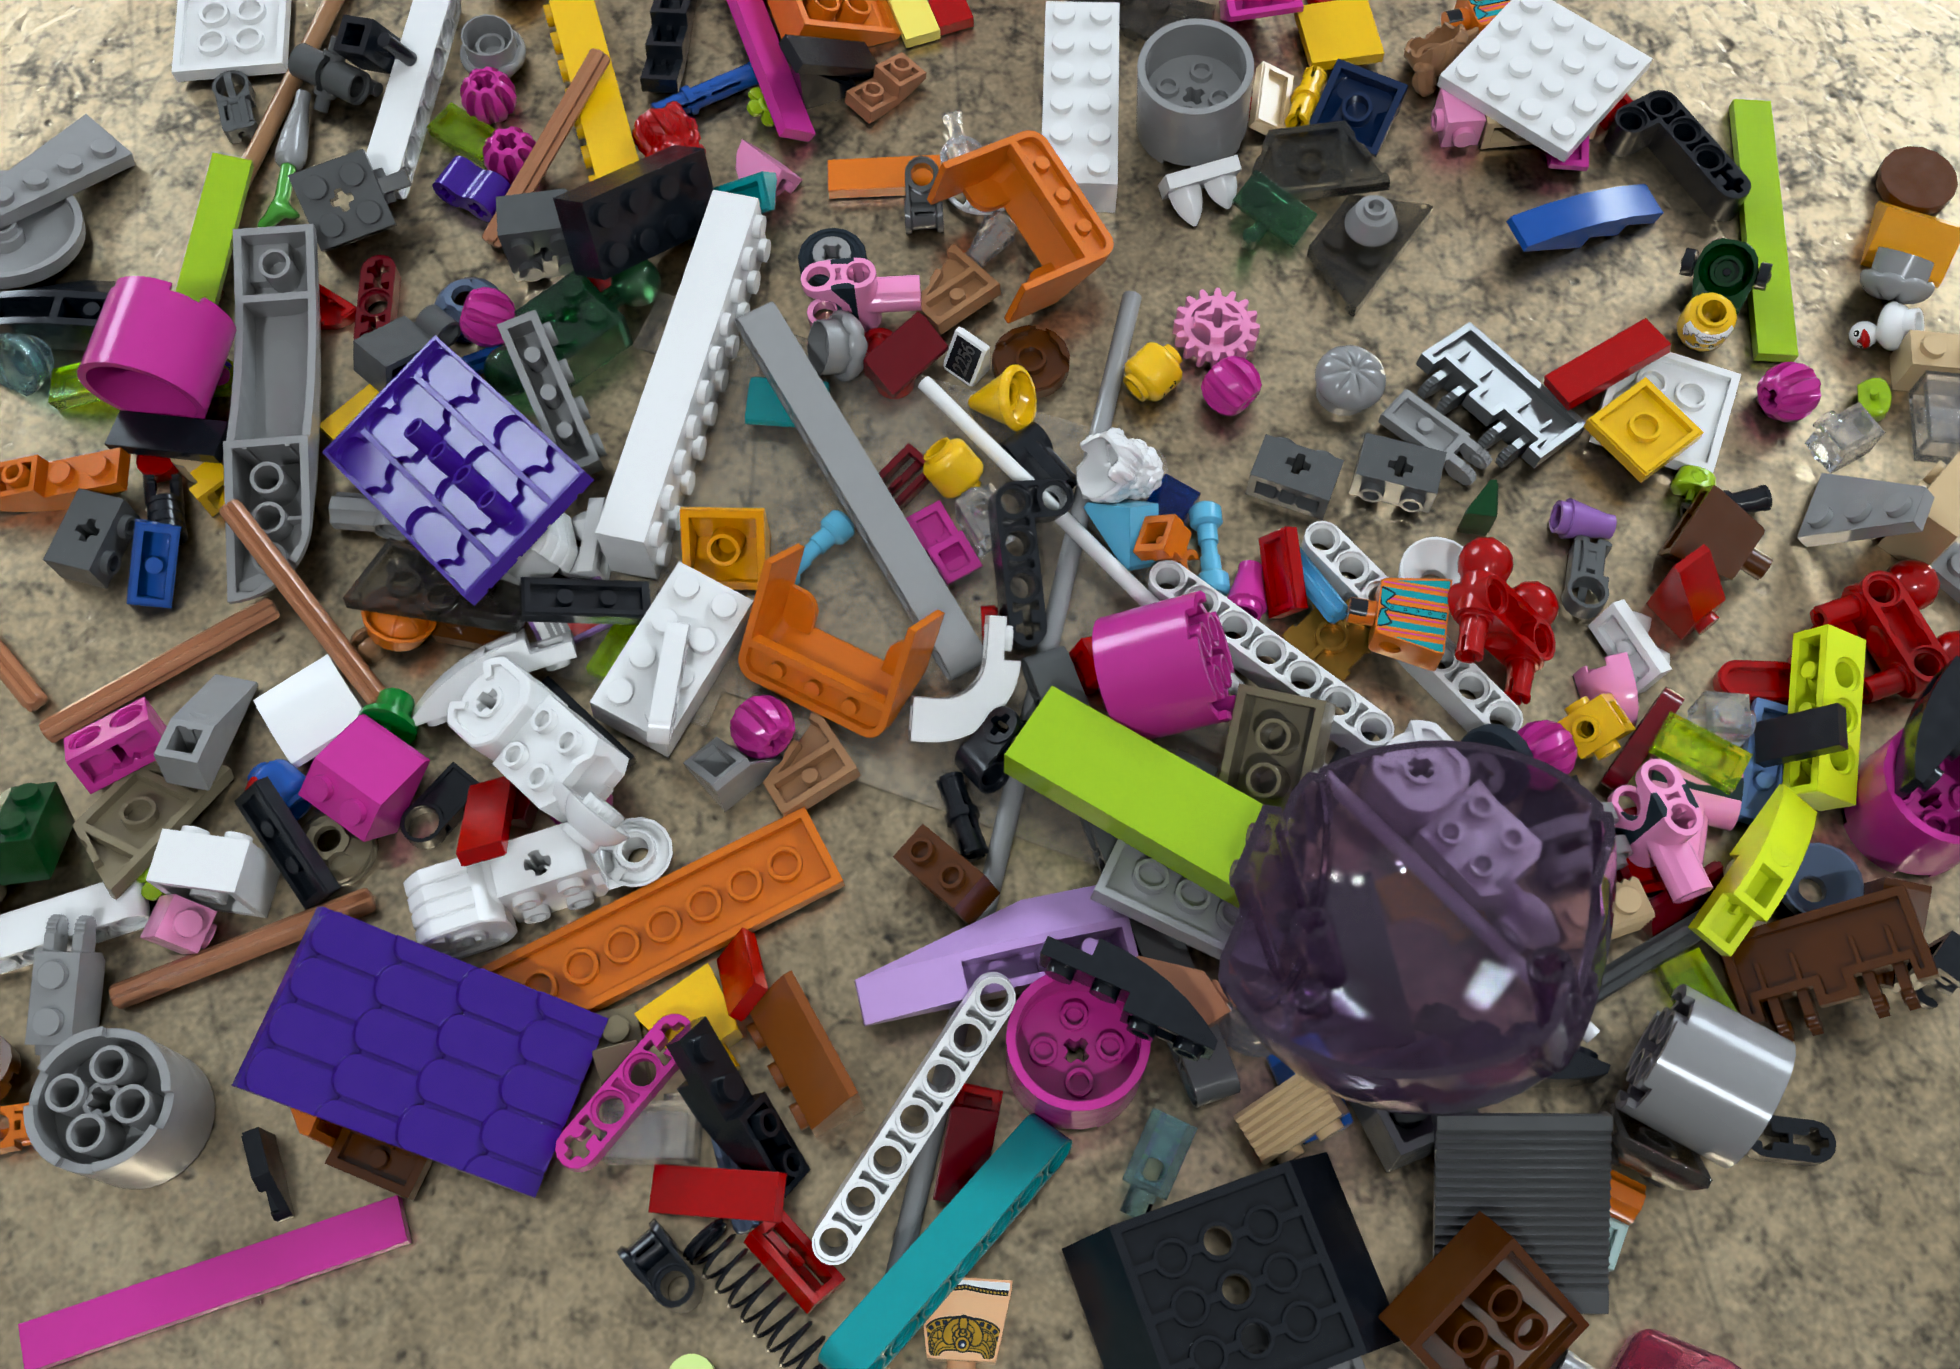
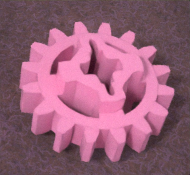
[1172,288,1260,368]

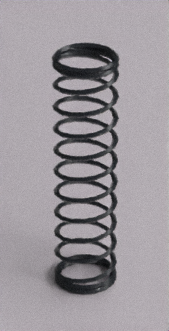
[683,1219,826,1369]

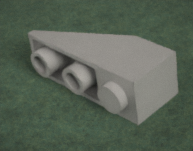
[153,674,258,791]

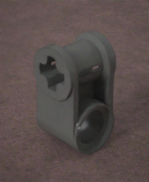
[904,156,944,234]

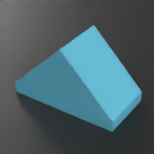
[1083,499,1159,571]

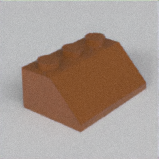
[746,970,865,1138]

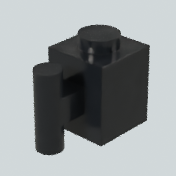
[333,14,417,74]

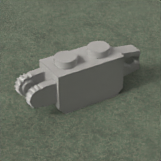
[25,914,106,1072]

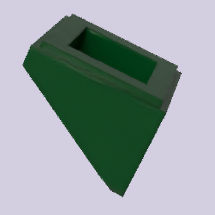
[1457,479,1499,536]

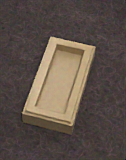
[1248,61,1294,142]

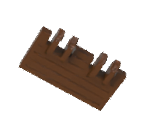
[1721,884,1941,1042]

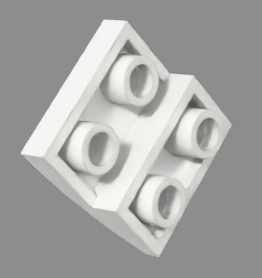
[253,654,363,768]

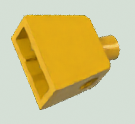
[634,963,743,1071]

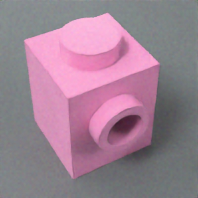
[1431,88,1486,147]
[140,894,218,955]

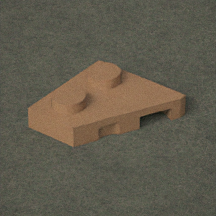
[916,244,1001,335]
[763,712,861,816]

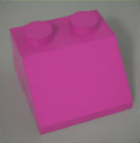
[298,714,430,842]

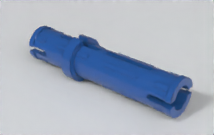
[650,61,759,116]

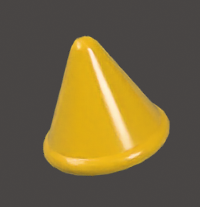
[968,364,1037,432]

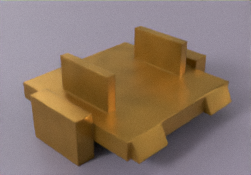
[1282,599,1372,682]

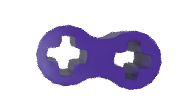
[432,155,511,222]

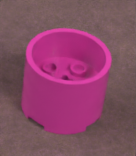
[77,276,237,419]
[1092,591,1236,740]
[1844,728,1960,877]
[1006,975,1151,1130]

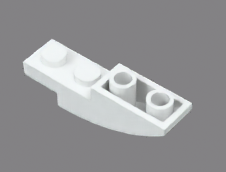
[412,628,577,726]

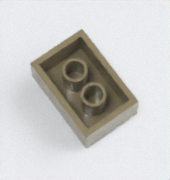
[1219,683,1336,835]

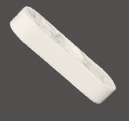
[647,621,690,746]

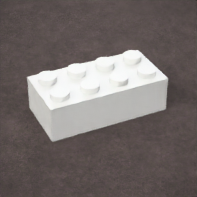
[590,561,753,758]

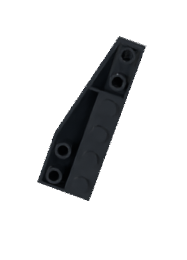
[0,280,116,351]

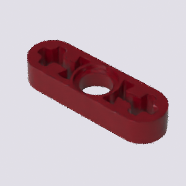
[353,255,401,340]
[1599,686,1685,791]

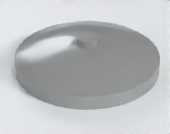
[0,170,86,289]

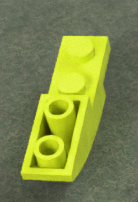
[1688,784,1817,957]

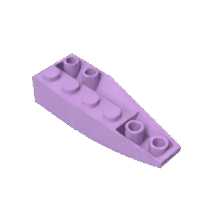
[854,885,1139,1027]

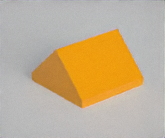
[1860,201,1960,288]
[680,507,771,590]

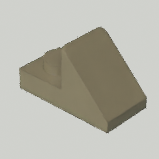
[592,1003,652,1107]

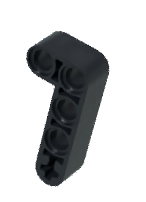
[1604,90,1751,222]
[988,478,1074,650]

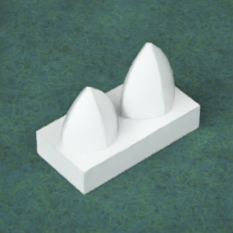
[1158,155,1242,227]
[557,497,611,580]
[1588,599,1672,694]

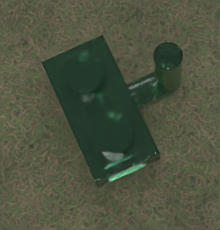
[1232,169,1318,251]

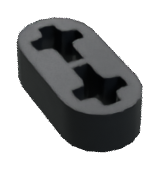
[1746,1115,1836,1167]

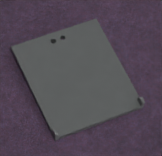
[1432,1110,1613,1314]

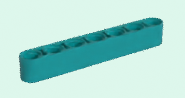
[818,1113,1073,1369]

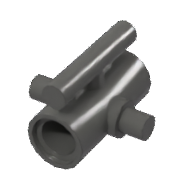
[288,35,383,113]

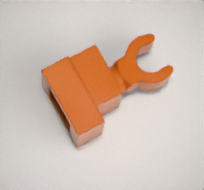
[1133,514,1199,571]

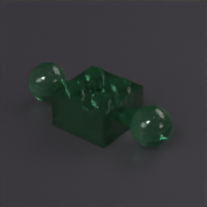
[483,260,661,396]

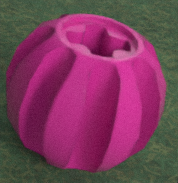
[460,66,517,125]
[483,126,536,185]
[459,287,516,347]
[1201,356,1262,417]
[1757,362,1822,422]
[730,695,795,760]
[1517,720,1578,785]

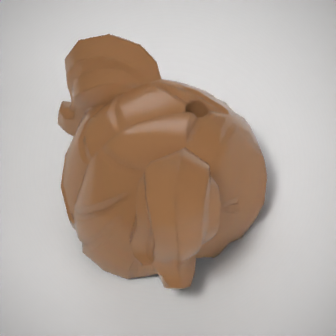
[1404,22,1479,98]

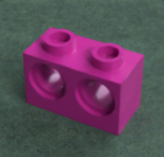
[63,696,167,794]

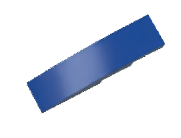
[1506,184,1663,252]

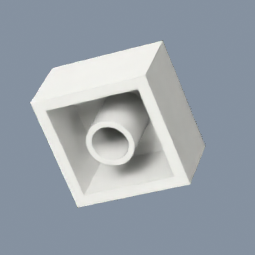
[146,825,281,918]

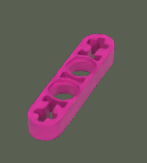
[555,1014,690,1173]

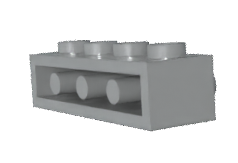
[497,310,607,475]

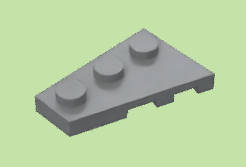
[1797,473,1935,547]

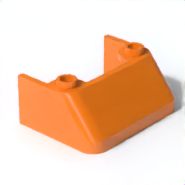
[927,130,1114,324]
[738,543,945,738]

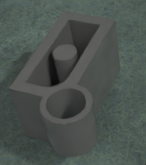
[353,304,461,392]

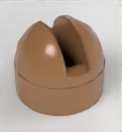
[350,627,387,664]

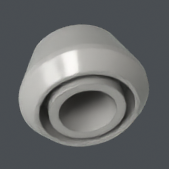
[1344,195,1398,247]

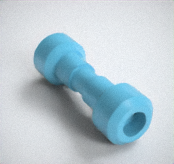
[1189,501,1230,596]
[795,510,855,585]

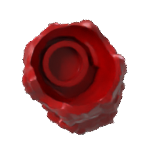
[632,101,706,157]

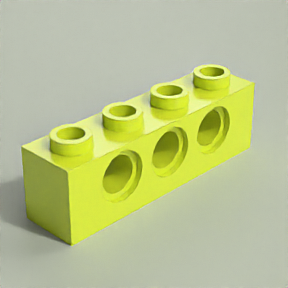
[1782,624,1866,811]

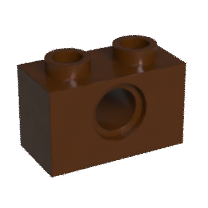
[893,823,1000,925]

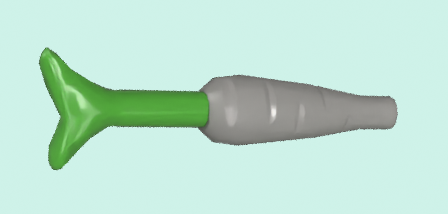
[257,89,311,227]

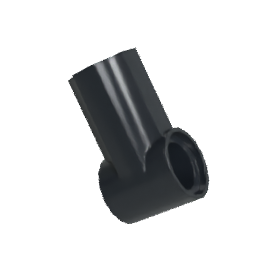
[999,422,1077,502]

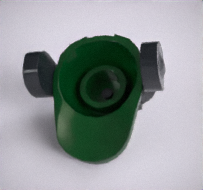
[1679,238,1773,315]

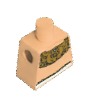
[924,1277,1013,1369]

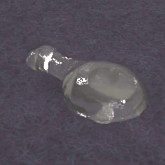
[940,110,982,162]

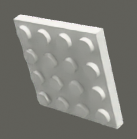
[1437,0,1653,163]

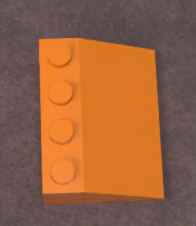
[767,0,901,47]

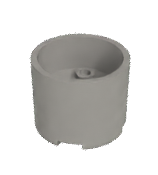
[1136,18,1254,167]
[1615,984,1796,1169]
[23,1026,215,1190]

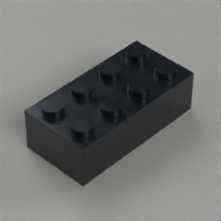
[553,145,714,280]

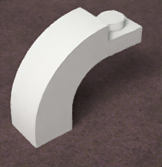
[908,615,1021,742]

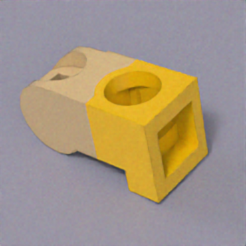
[170,458,225,517]

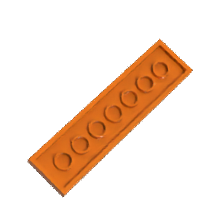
[480,806,845,1013]

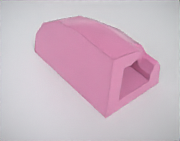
[736,139,803,202]
[1573,652,1639,727]

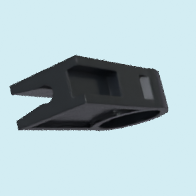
[400,762,479,849]

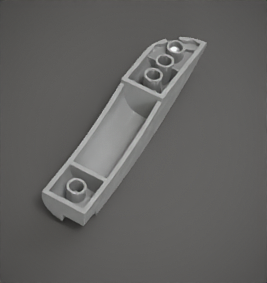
[223,224,321,604]

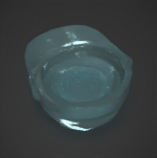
[0,333,55,396]

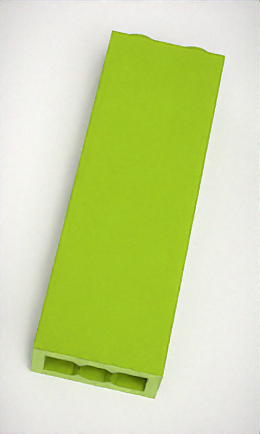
[1004,686,1290,909]

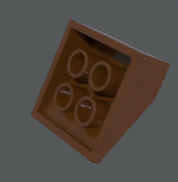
[1378,1210,1589,1369]

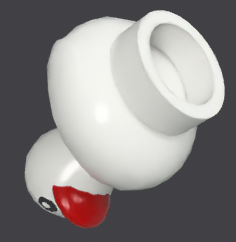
[1849,301,1924,351]

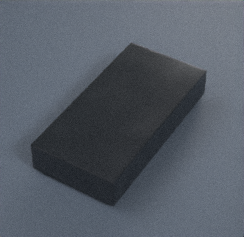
[1754,703,1848,768]

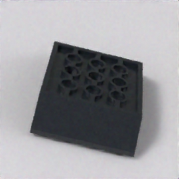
[1062,1152,1400,1369]

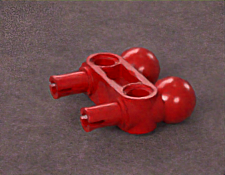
[1448,537,1559,705]
[1810,559,1960,705]

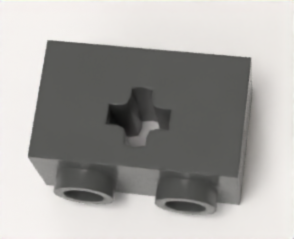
[1349,433,1447,513]
[1245,434,1344,520]
[43,488,141,589]

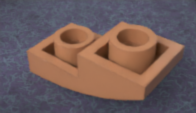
[845,52,927,124]

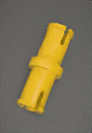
[1285,66,1327,133]

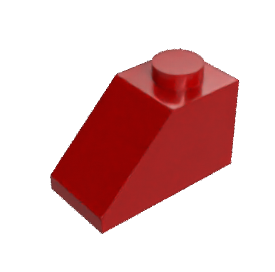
[1646,544,1726,640]

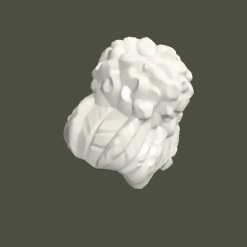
[1076,427,1164,503]

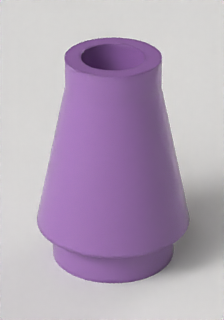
[1549,498,1617,539]

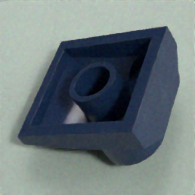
[1307,59,1408,157]

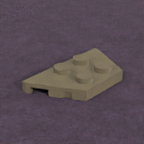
[72,764,234,900]

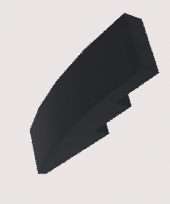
[640,0,697,93]

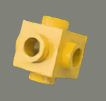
[1557,693,1636,761]

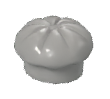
[460,14,526,78]
[1859,247,1935,304]
[807,310,868,382]
[1315,345,1386,416]

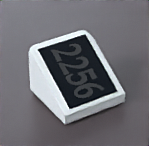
[943,327,990,387]

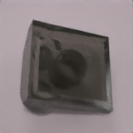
[1597,1099,1713,1191]

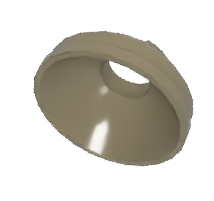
[302,812,378,887]

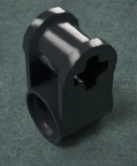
[955,706,1027,794]
[617,1218,704,1314]

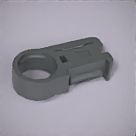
[212,70,258,144]
[1561,535,1612,619]

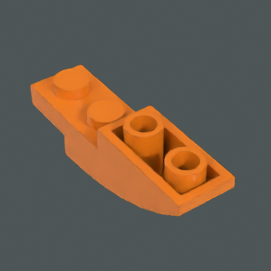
[0,447,131,512]

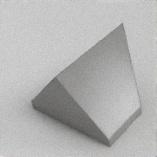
[683,737,783,812]

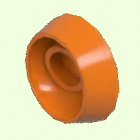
[361,588,438,652]

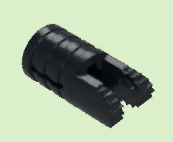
[143,474,188,546]

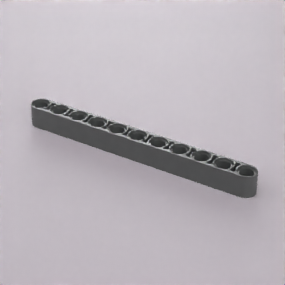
[1021,646,1241,1108]

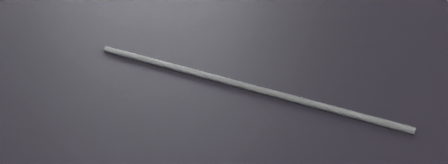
[885,291,1142,1274]

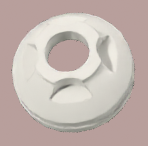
[1398,537,1463,585]

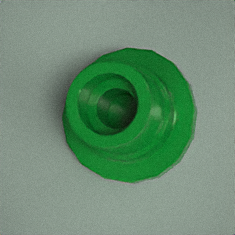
[358,688,418,744]

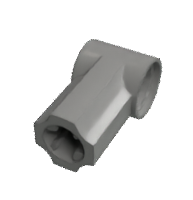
[328,492,407,541]

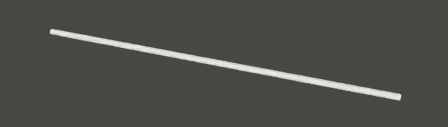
[918,376,1600,1043]

